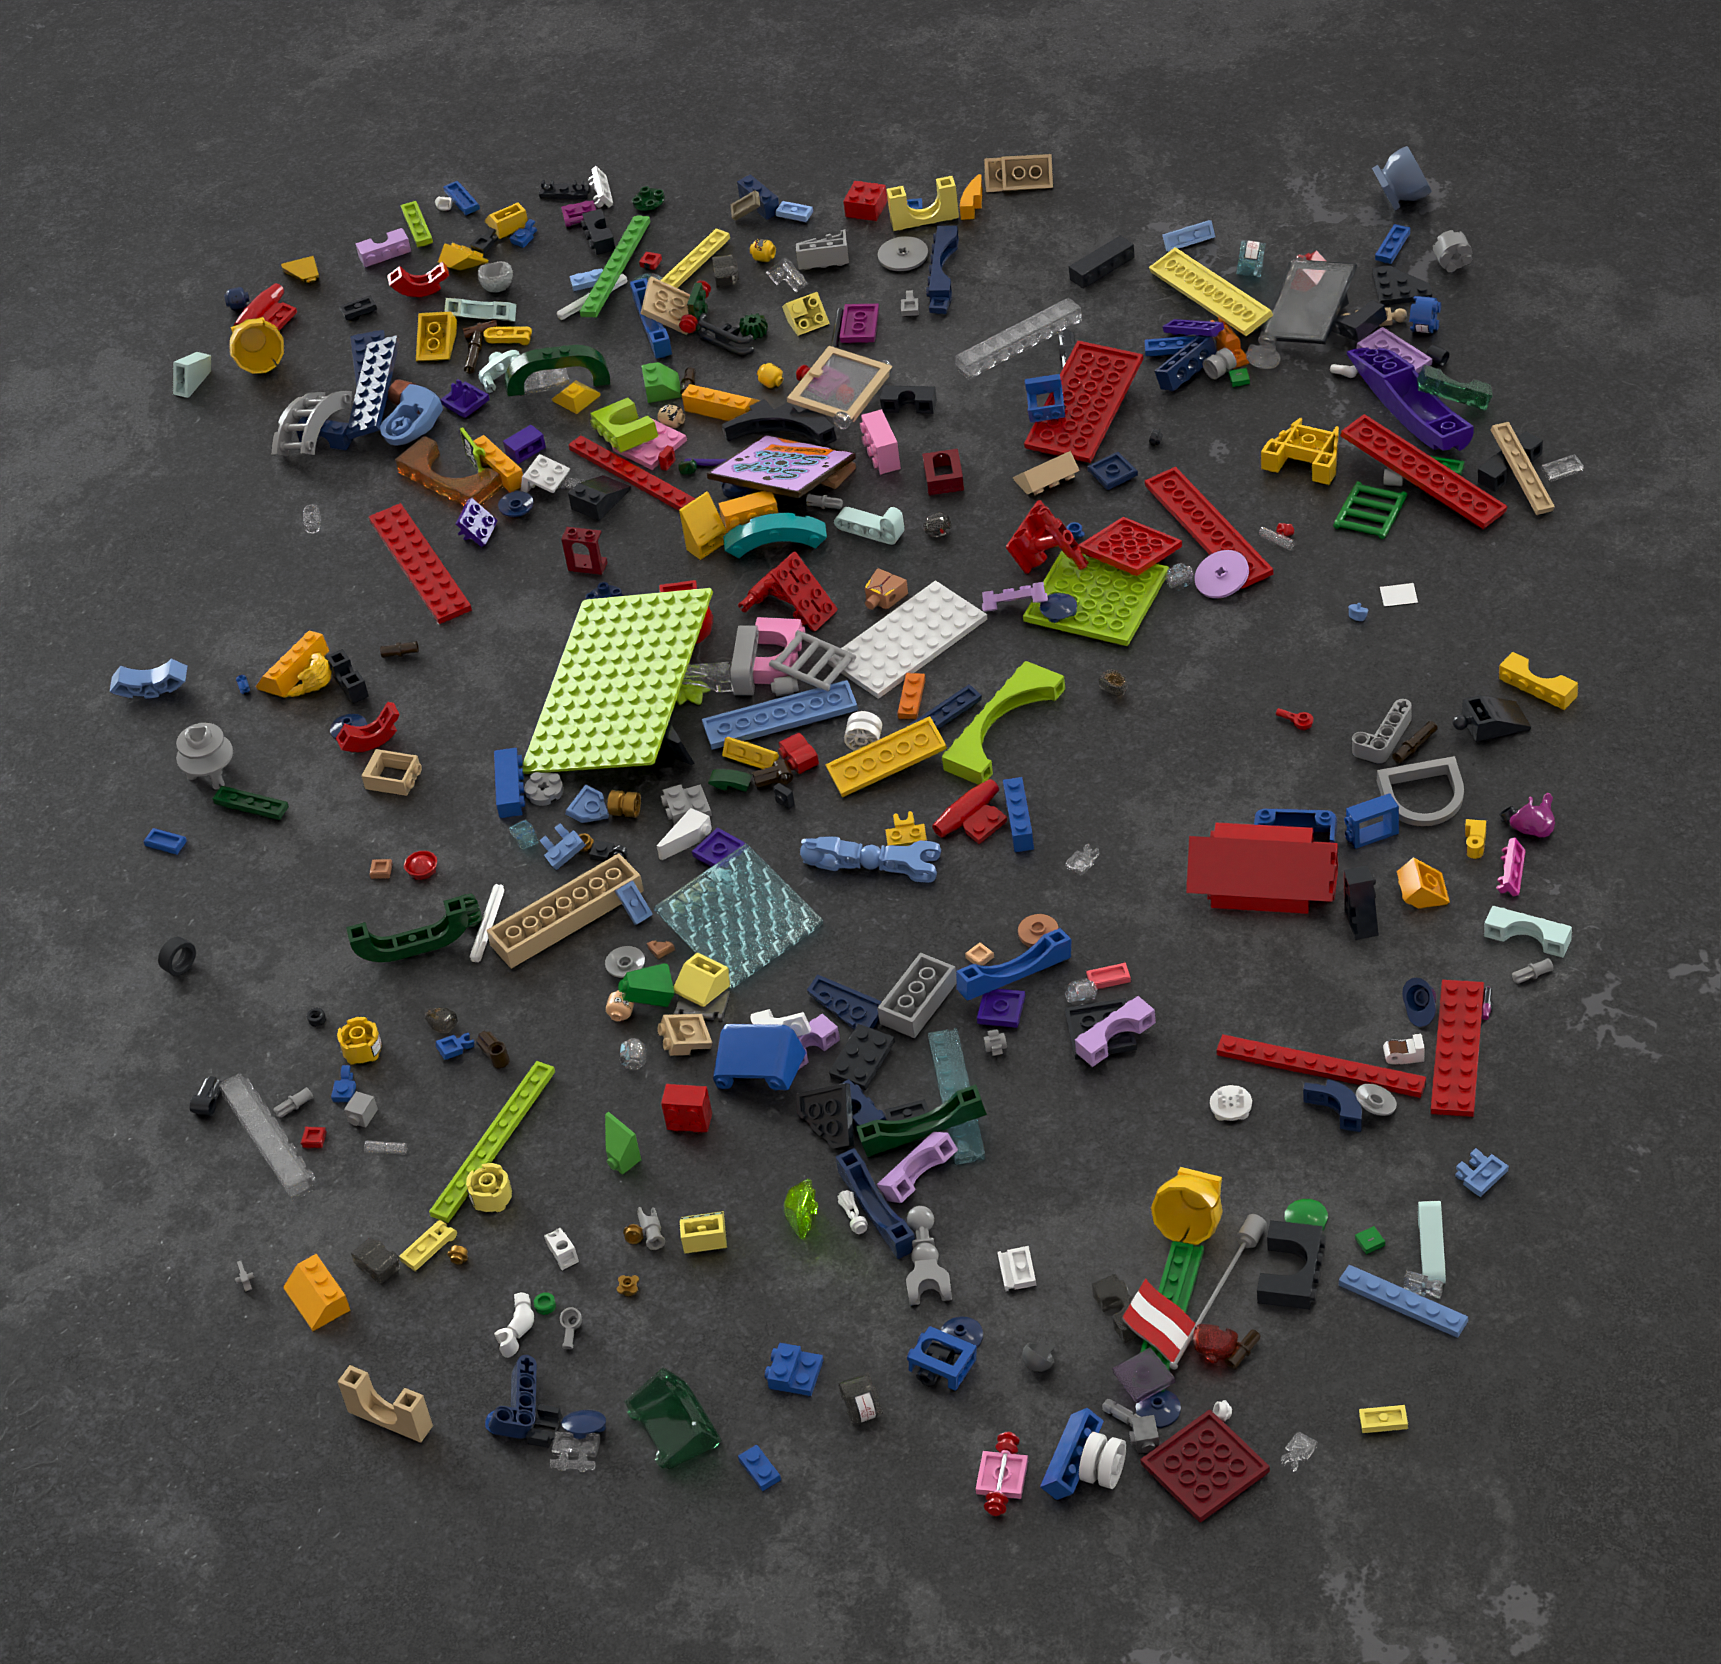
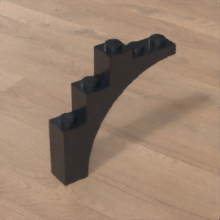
[722,399,837,446]

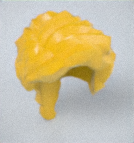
[284,653,332,697]

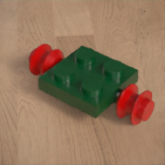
[679,281,711,333]

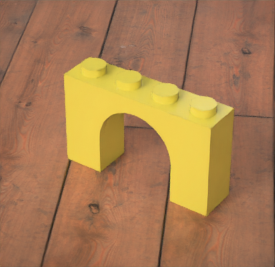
[887,176,959,231]

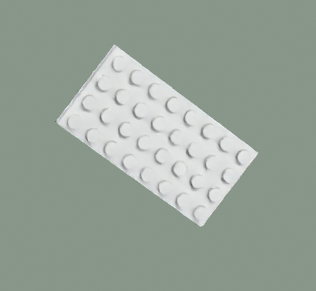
[827,580,987,699]

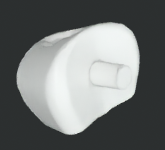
[435,196,453,211]

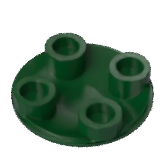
[632,186,665,211]

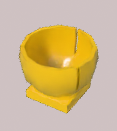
[230,317,284,374]
[1151,1167,1223,1245]

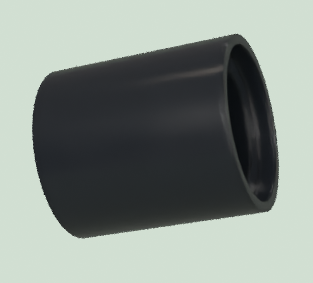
[1426,345,1450,366]

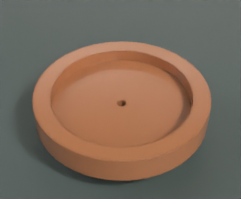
[1018,914,1058,947]

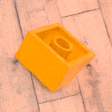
[1397,857,1450,909]

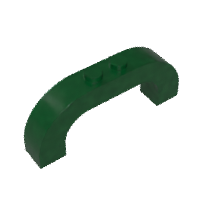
[505,345,610,397]
[346,896,468,962]

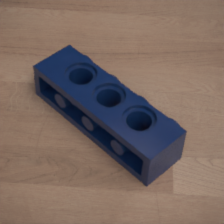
[1154,335,1217,391]

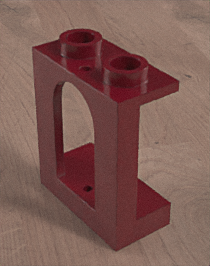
[922,449,964,495]
[561,527,608,575]

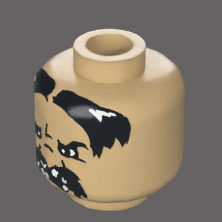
[658,404,685,429]

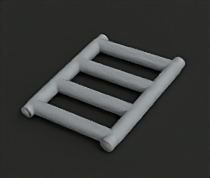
[769,630,856,692]

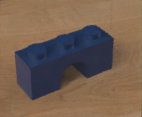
[737,174,779,220]
[296,416,353,450]
[841,1079,886,1135]

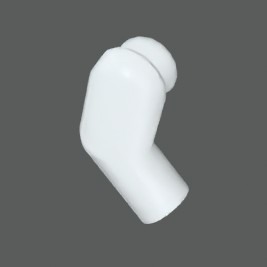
[1330,364,1358,378]

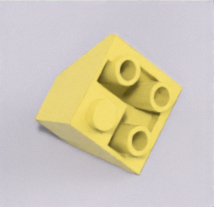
[782,292,830,336]

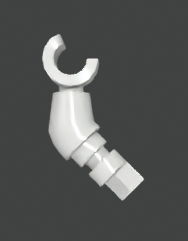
[494,1292,534,1358]

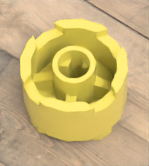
[466,1163,512,1212]

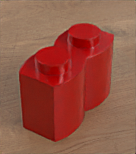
[778,733,819,774]

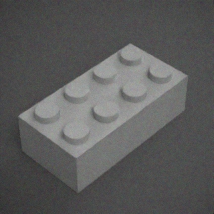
[878,953,956,1038]

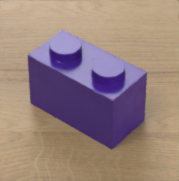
[503,425,546,464]

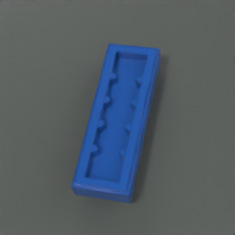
[443,181,480,215]

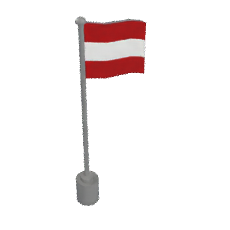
[1122,1214,1267,1369]

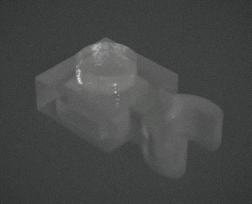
[1065,843,1099,876]
[1404,1271,1443,1298]
[1281,1431,1317,1472]

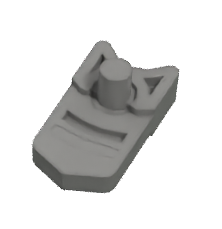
[235,1261,254,1292]

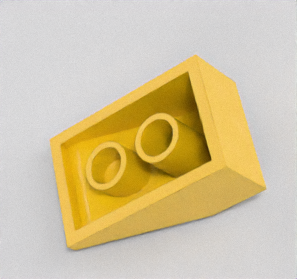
[416,311,457,362]

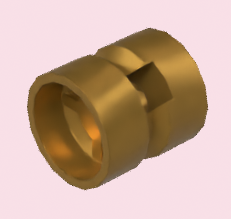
[607,790,641,818]

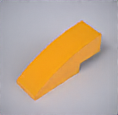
[960,174,983,220]

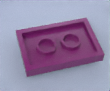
[840,304,879,343]

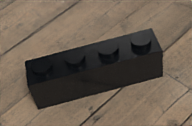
[1069,235,1135,289]

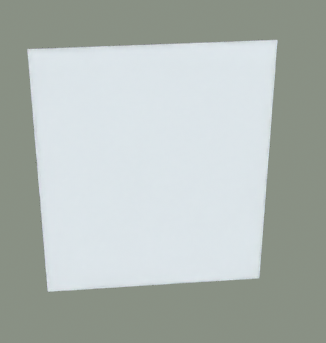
[1380,583,1418,606]

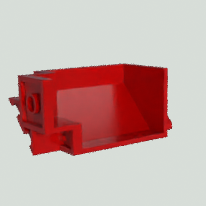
[1186,823,1338,914]

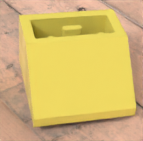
[674,953,730,1007]

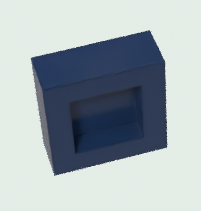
[929,297,950,314]

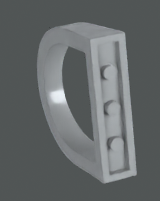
[1376,756,1464,826]

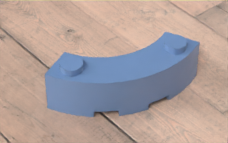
[110,659,187,699]

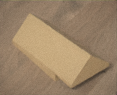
[984,154,1053,192]

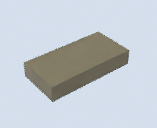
[731,190,760,220]

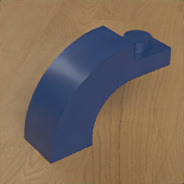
[1303,1080,1362,1132]

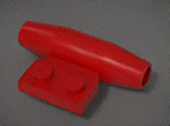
[234,283,297,330]
[932,779,1007,844]

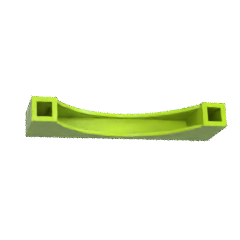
[942,661,1065,785]

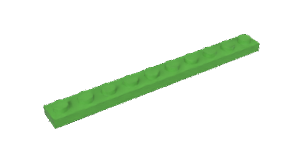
[579,215,650,317]

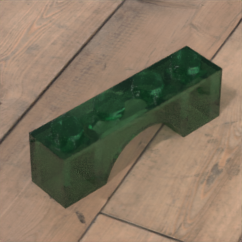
[1417,365,1493,410]

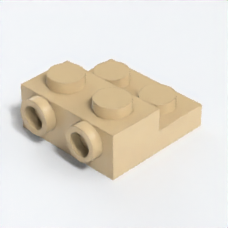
[658,1014,712,1056]

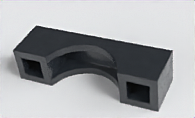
[1477,431,1543,492]

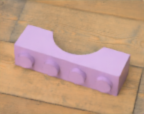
[1075,996,1156,1067]
[877,1132,958,1203]

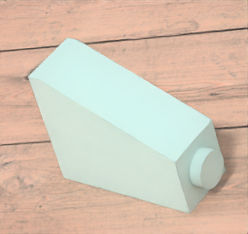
[173,352,211,398]

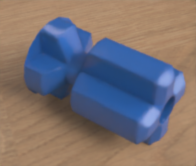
[236,675,250,694]

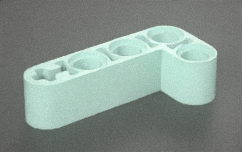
[834,507,904,545]
[1418,1201,1446,1284]

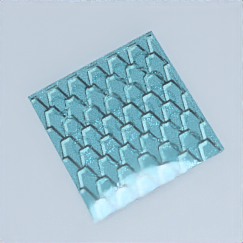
[654,843,823,989]

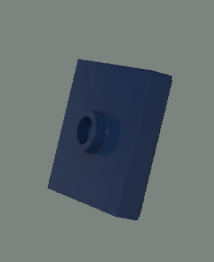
[1088,452,1138,490]

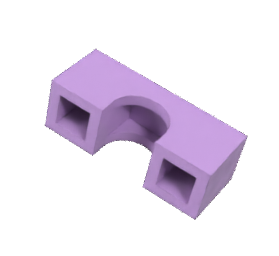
[356,228,411,267]
[798,1014,840,1070]

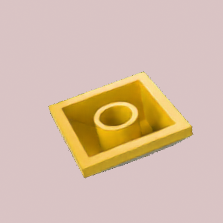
[281,256,319,283]
[552,380,601,414]

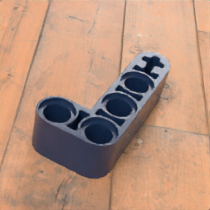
[488,1355,537,1438]

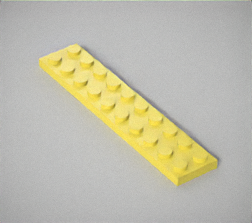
[1149,247,1273,336]

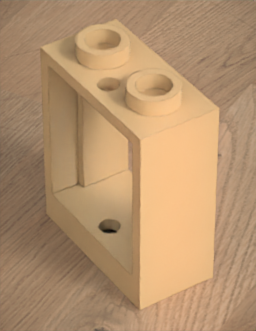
[362,749,422,796]

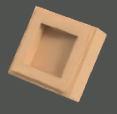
[965,943,994,966]

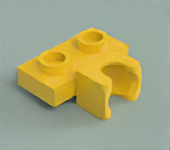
[885,811,927,846]

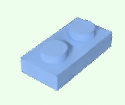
[776,201,813,222]
[570,268,603,291]

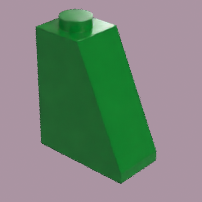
[618,963,675,1007]

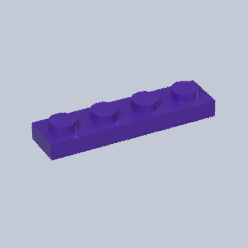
[1162,319,1225,337]

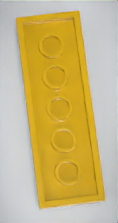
[825,716,947,797]

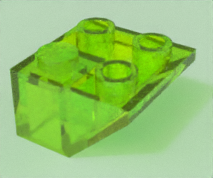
[783,1179,818,1239]

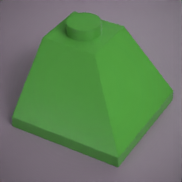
[605,1112,641,1175]

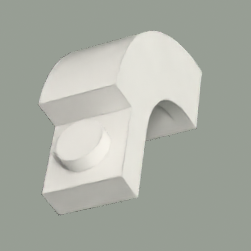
[751,1009,811,1037]

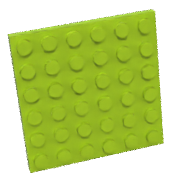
[1023,551,1169,646]

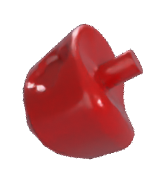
[1276,523,1294,538]

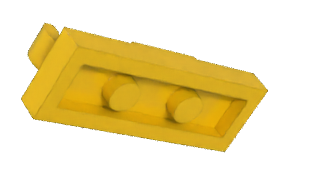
[722,737,779,769]

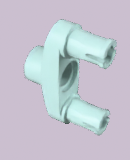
[479,350,520,393]

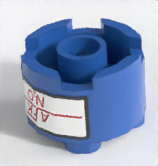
[1409,296,1441,333]

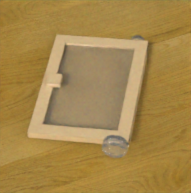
[787,346,892,429]

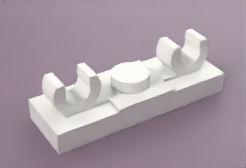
[588,166,613,208]

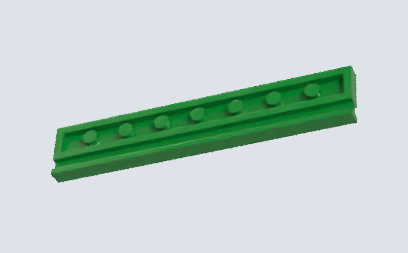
[1132,1241,1204,1392]

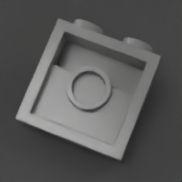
[661,784,712,826]

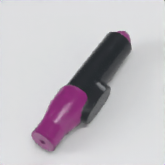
[1482,986,1494,1020]

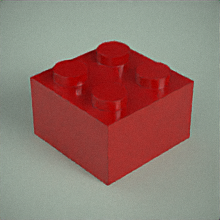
[843,181,888,221]
[661,1084,712,1132]

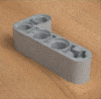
[731,625,759,696]
[1352,699,1412,763]

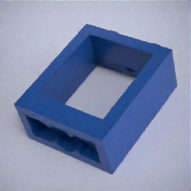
[1344,793,1399,849]

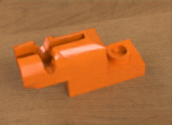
[1210,317,1249,369]

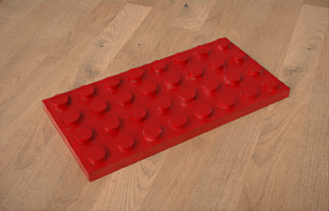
[1024,341,1144,463]

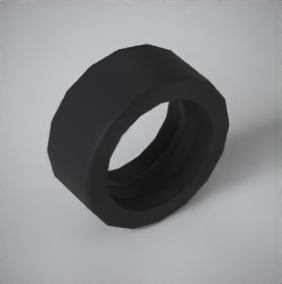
[158,936,196,976]

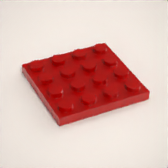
[1079,517,1182,576]

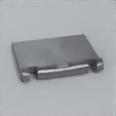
[674,990,730,1021]

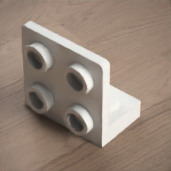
[521,454,570,493]

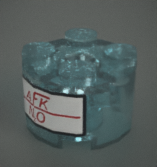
[1236,240,1266,277]

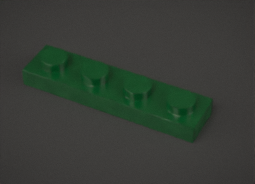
[212,786,289,820]

